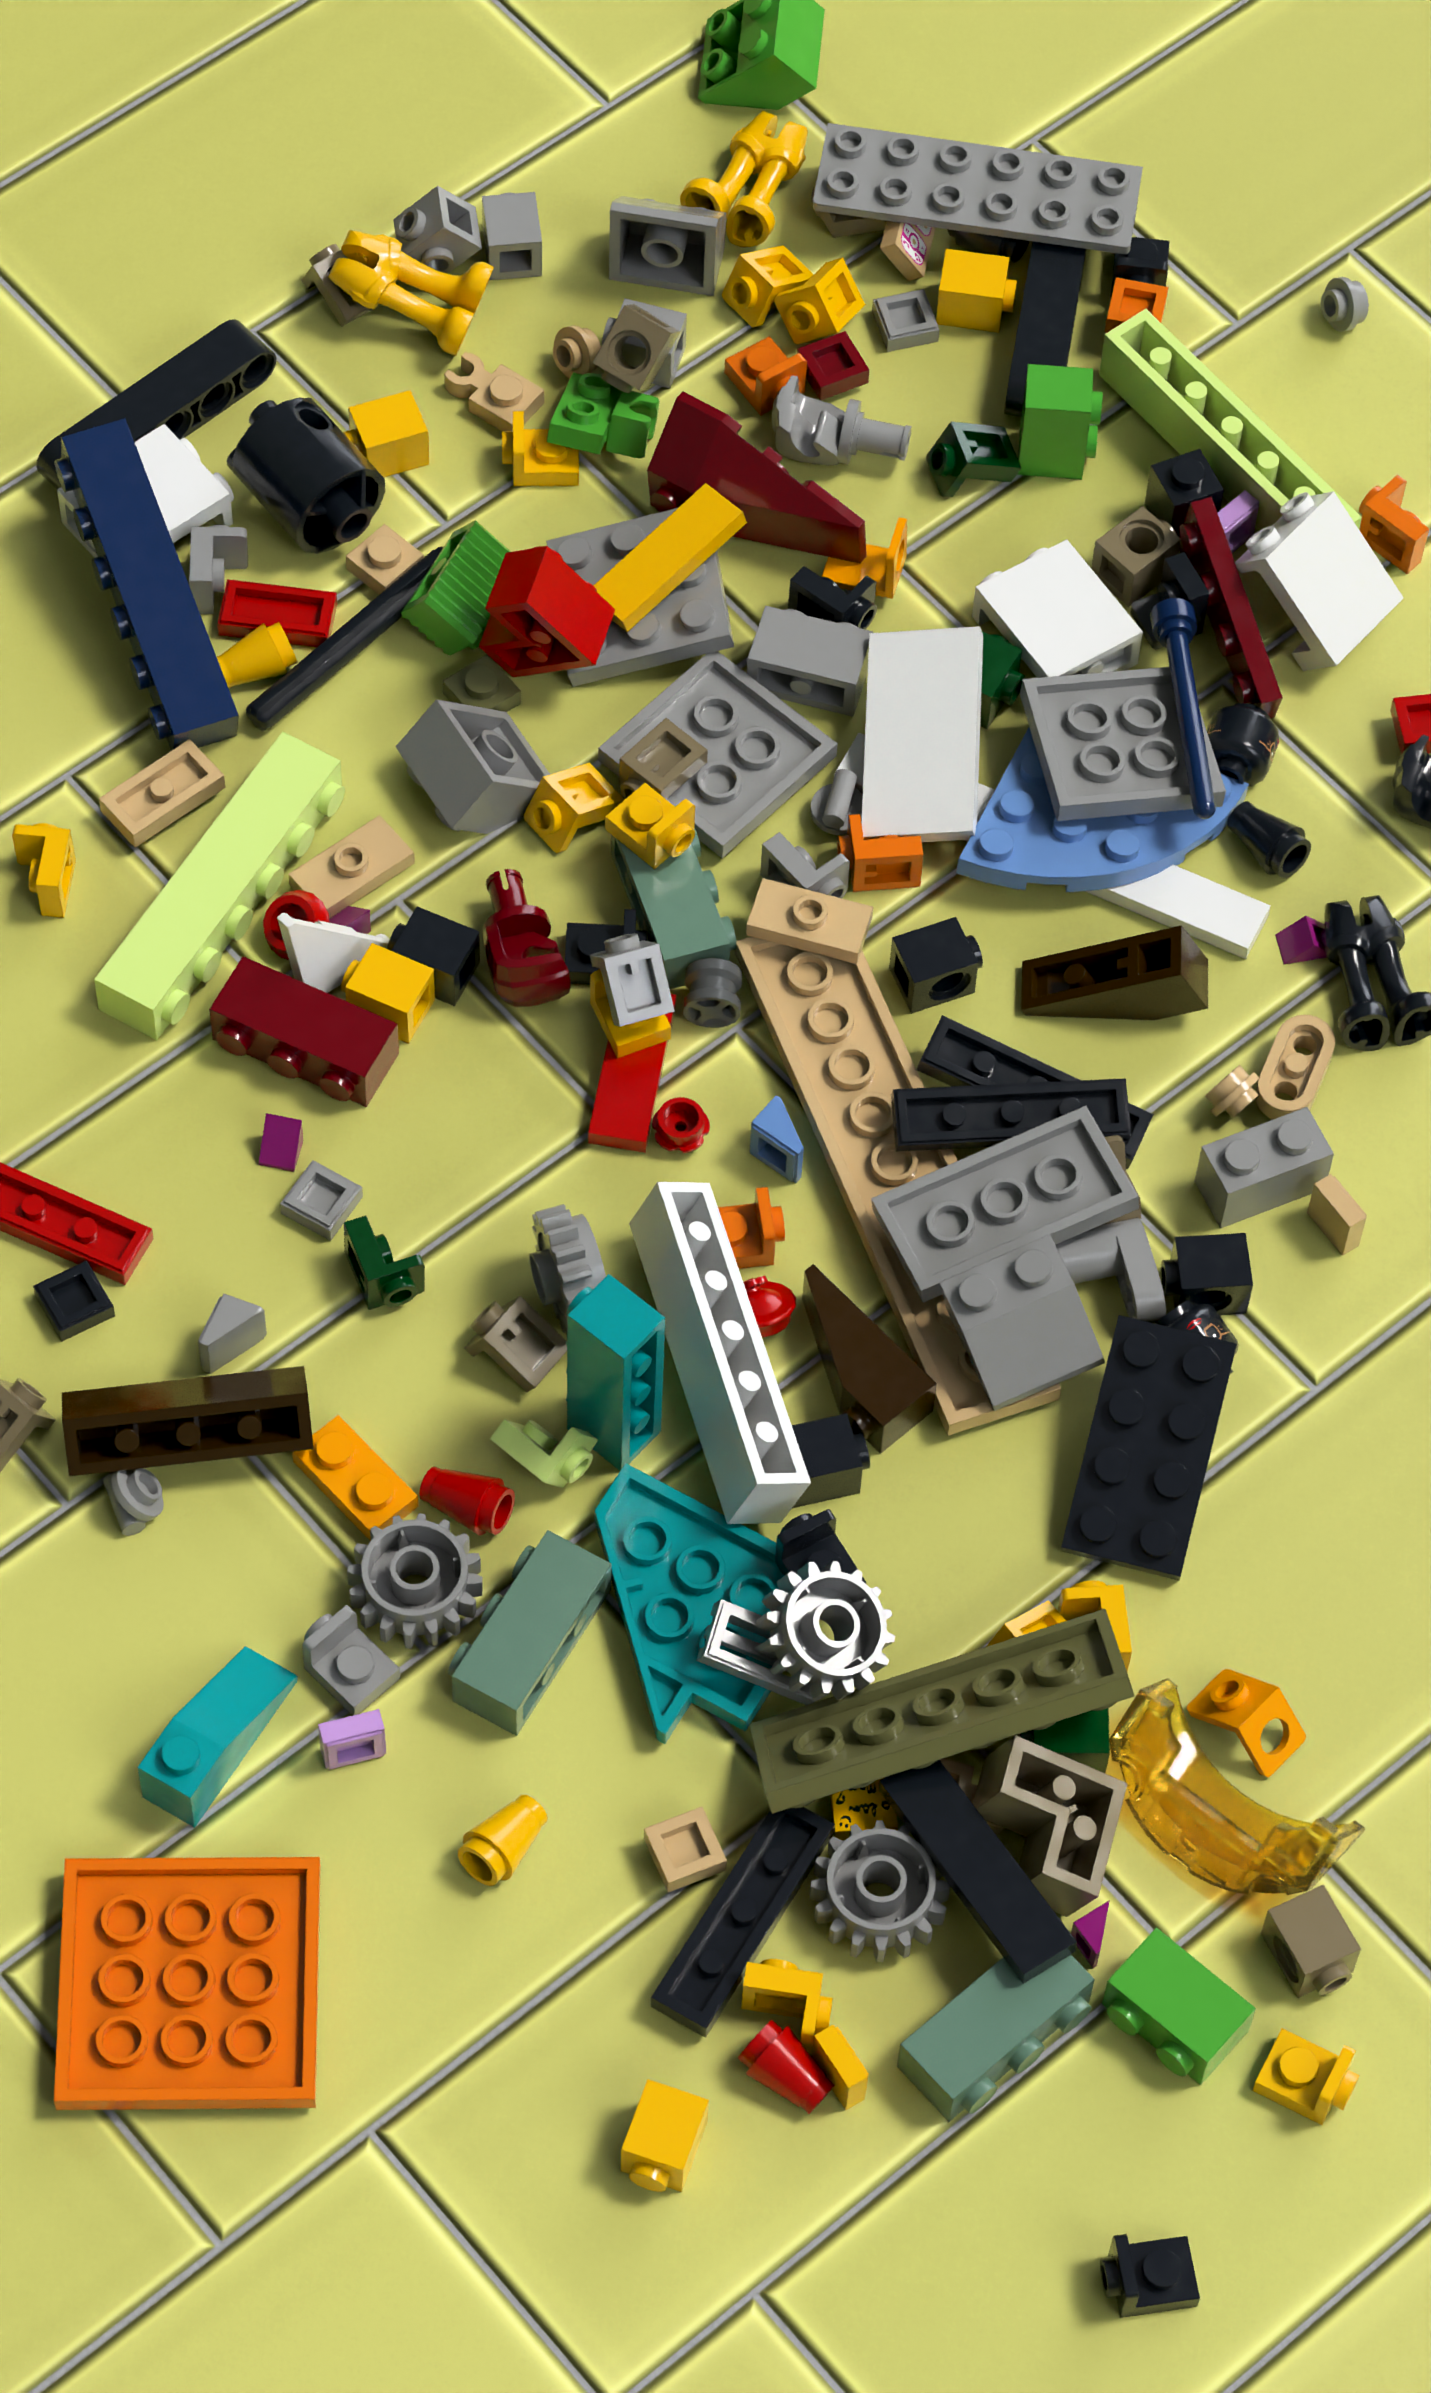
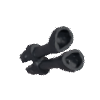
[1321,895,1431,1051]

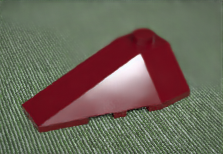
[647,391,867,563]

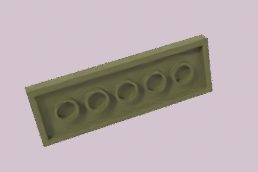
[749,1609,1135,1814]

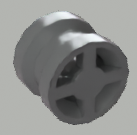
[683,958,742,1028]

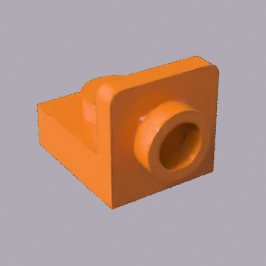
[724,336,807,416]
[1359,475,1430,574]
[837,814,923,892]
[718,1187,785,1269]

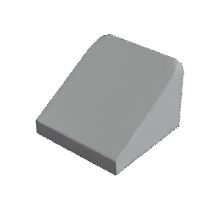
[198,1294,267,1374]

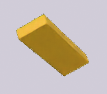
[593,483,747,632]

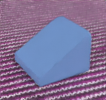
[750,1095,804,1183]

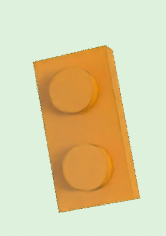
[292,1415,419,1541]

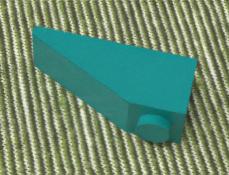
[137,1646,298,1828]

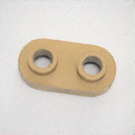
[1256,1015,1335,1119]

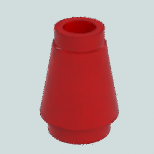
[419,1466,515,1536]
[738,2020,835,2114]

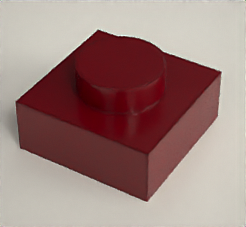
[797,331,869,401]

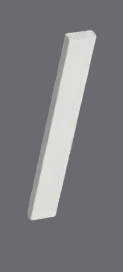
[834,733,1270,959]

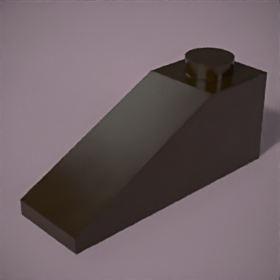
[1021,925,1208,1020]
[802,1264,937,1454]

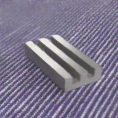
[696,1599,816,1705]

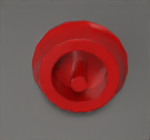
[263,890,330,960]
[743,1276,796,1337]

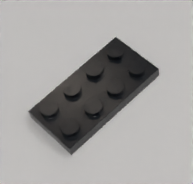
[1061,1315,1237,1581]

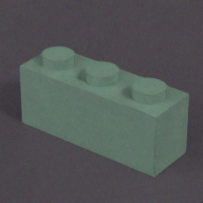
[611,805,737,989]
[448,1530,612,1736]
[897,1955,1095,2122]

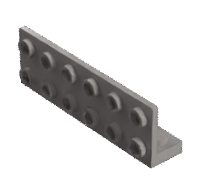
[813,123,1143,254]

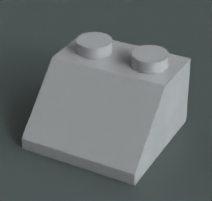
[609,196,726,296]
[396,699,550,834]
[939,1234,1105,1411]

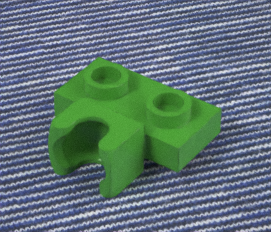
[547,372,660,459]

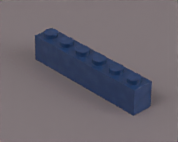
[55,418,239,751]

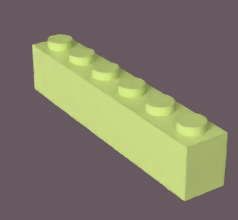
[1099,309,1362,531]
[94,732,345,1040]

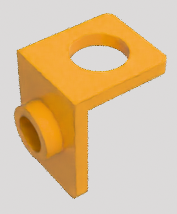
[822,517,907,599]
[1187,1669,1306,1777]

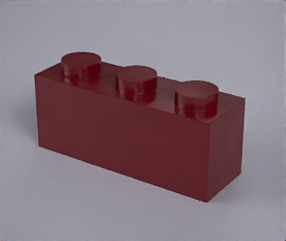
[209,956,399,1107]

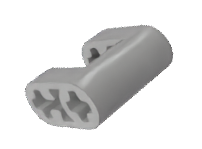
[1056,1218,1166,1323]

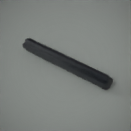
[246,547,443,731]

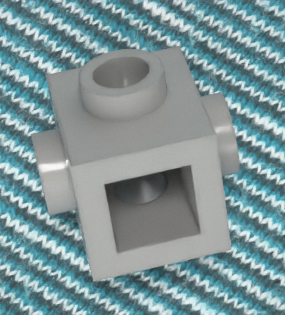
[393,186,482,274]

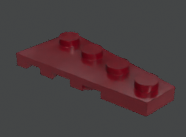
[1179,497,1283,719]

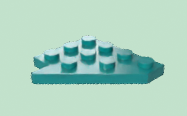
[595,1463,784,1744]

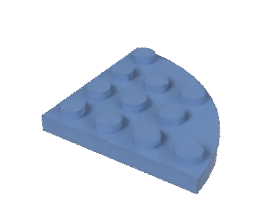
[956,727,1249,892]

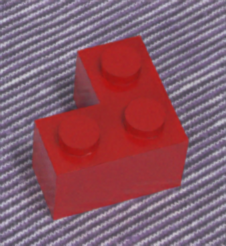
[479,546,615,678]

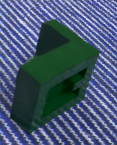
[926,421,1021,497]
[344,1215,425,1310]

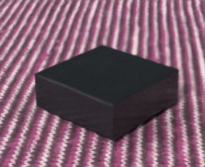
[33,1260,115,1342]

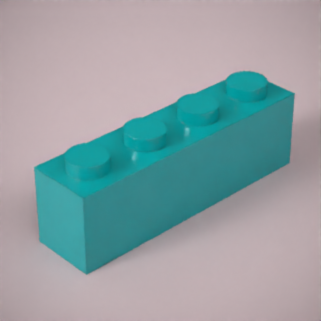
[566,1274,665,1471]

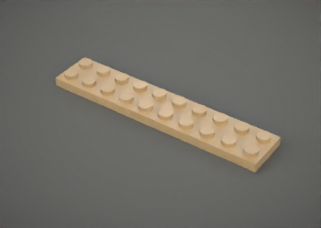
[735,937,1061,1436]

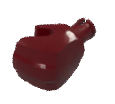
[482,869,571,1007]

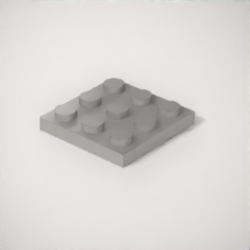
[546,508,734,687]
[598,651,838,858]
[1020,667,1226,821]

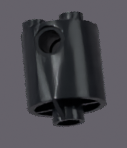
[227,397,385,554]

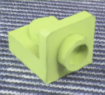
[490,1419,598,1488]

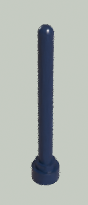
[1150,598,1216,819]

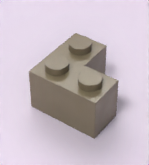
[973,1735,1128,1917]

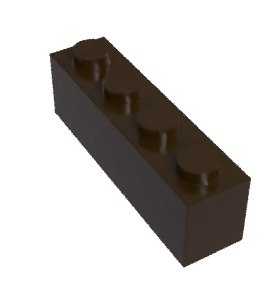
[62,1366,314,1476]

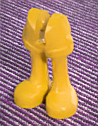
[680,111,808,247]
[328,230,494,356]

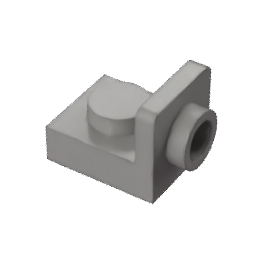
[189,525,248,614]
[760,832,850,898]
[590,933,675,1027]
[302,1605,400,1716]

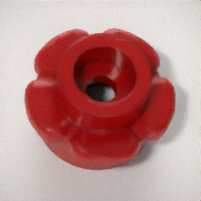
[652,1097,710,1153]

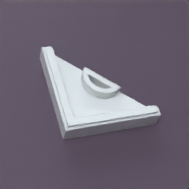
[277,913,390,993]

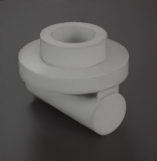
[810,769,863,835]
[103,1468,164,1536]

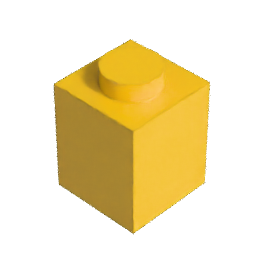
[936,249,1017,333]
[343,390,429,477]
[341,943,435,1044]
[621,2079,709,2192]

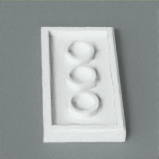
[861,626,983,842]

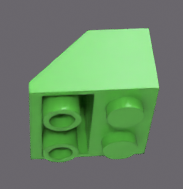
[698,0,825,110]

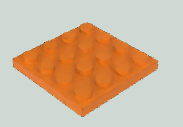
[54,1857,321,2110]

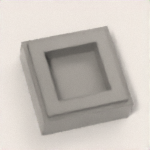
[872,289,939,352]
[280,1160,363,1241]

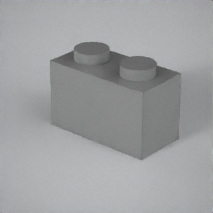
[747,606,873,716]
[1194,1107,1334,1229]

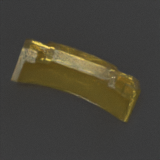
[1109,1678,1365,1895]

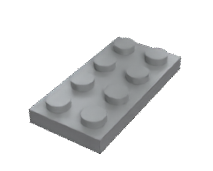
[871,1106,1139,1302]

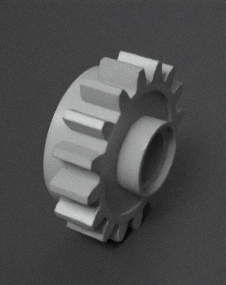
[529,1204,606,1335]
[347,1513,483,1649]
[756,1561,895,1701]
[810,1820,950,1962]

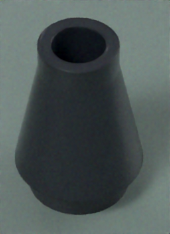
[1227,801,1311,878]

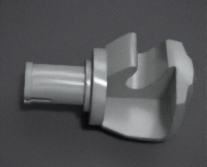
[772,376,912,465]

